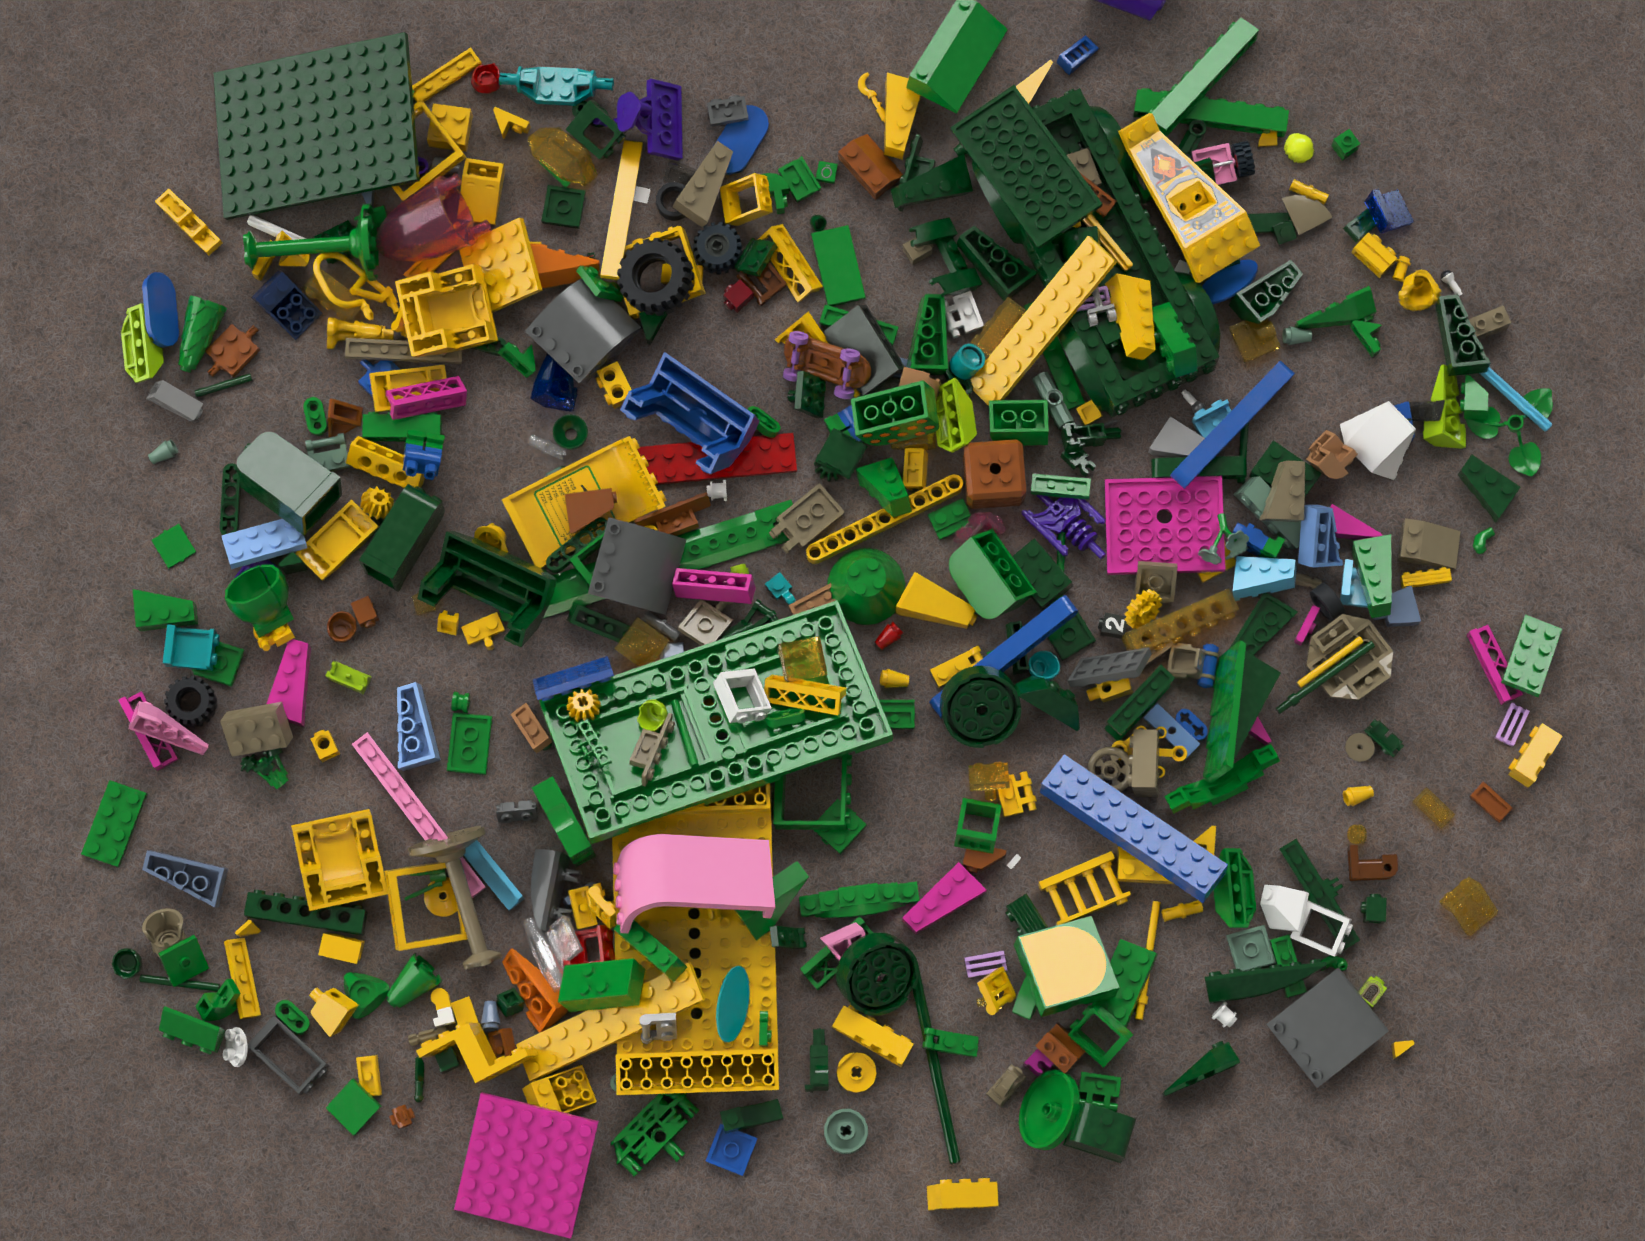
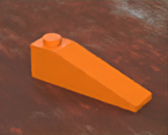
[530,244,600,288]

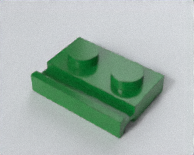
[778,156,821,203]
[927,498,975,541]
[879,700,915,729]

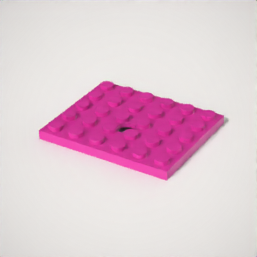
[1105,476,1225,575]

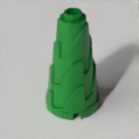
[178,295,227,373]

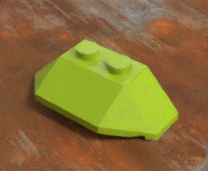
[121,303,164,383]
[936,378,977,453]

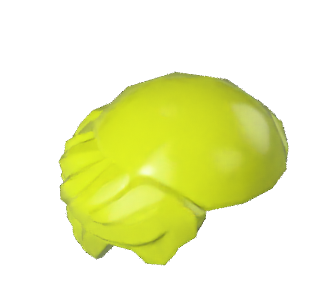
[1284,133,1314,163]

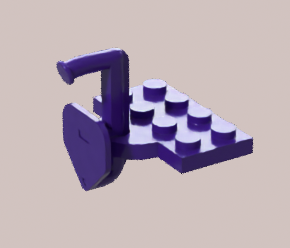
[593,79,683,161]

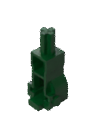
[1060,422,1121,453]
[805,1028,828,1093]

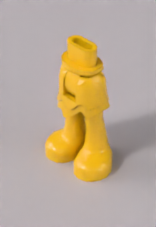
[327,317,394,349]

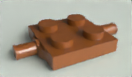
[205,324,260,378]

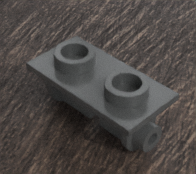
[496,800,538,823]

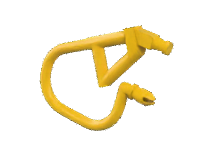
[313,252,399,320]

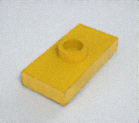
[356,1055,382,1096]

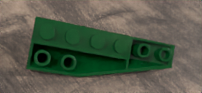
[1205,959,1327,1004]

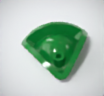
[344,972,390,1019]

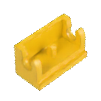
[903,448,928,490]
[318,932,365,964]

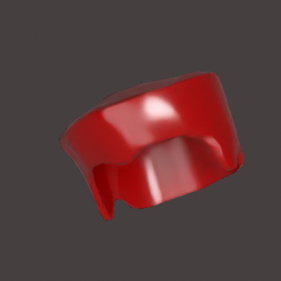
[471,63,501,93]

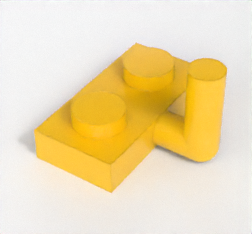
[461,612,505,650]

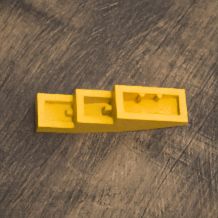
[155,189,223,256]

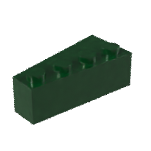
[891,154,973,208]

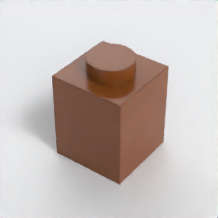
[350,596,379,628]

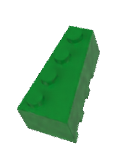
[906,294,948,375]
[1152,302,1198,378]

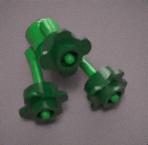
[240,748,288,789]

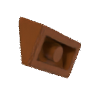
[488,1028,520,1068]

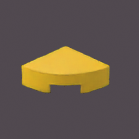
[1258,131,1278,147]

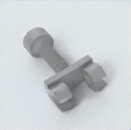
[1086,286,1117,327]

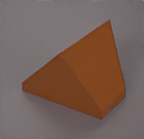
[328,399,363,438]

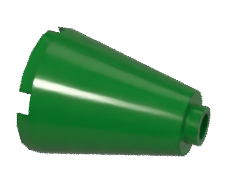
[387,953,442,1008]

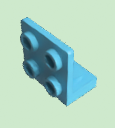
[1340,559,1368,608]

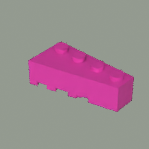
[267,639,311,727]

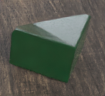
[496,988,524,1018]

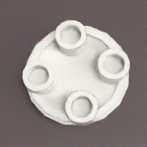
[223,1027,248,1067]

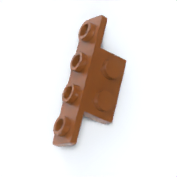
[634,492,711,536]

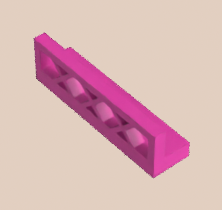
[386,376,467,420]
[1467,625,1523,705]
[118,691,178,771]

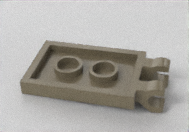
[769,483,845,554]

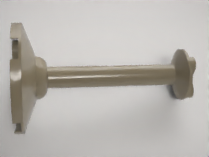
[408,826,502,970]

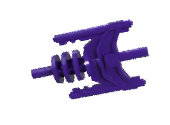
[1021,495,1106,559]

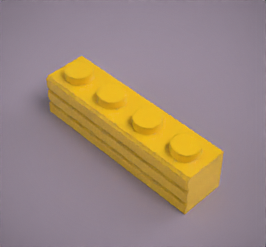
[1400,567,1452,589]

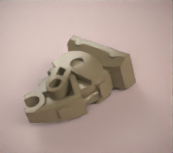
[986,1064,1027,1107]

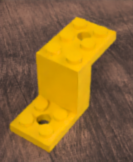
[416,1021,538,1083]

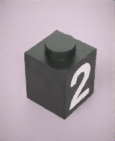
[1098,613,1127,639]

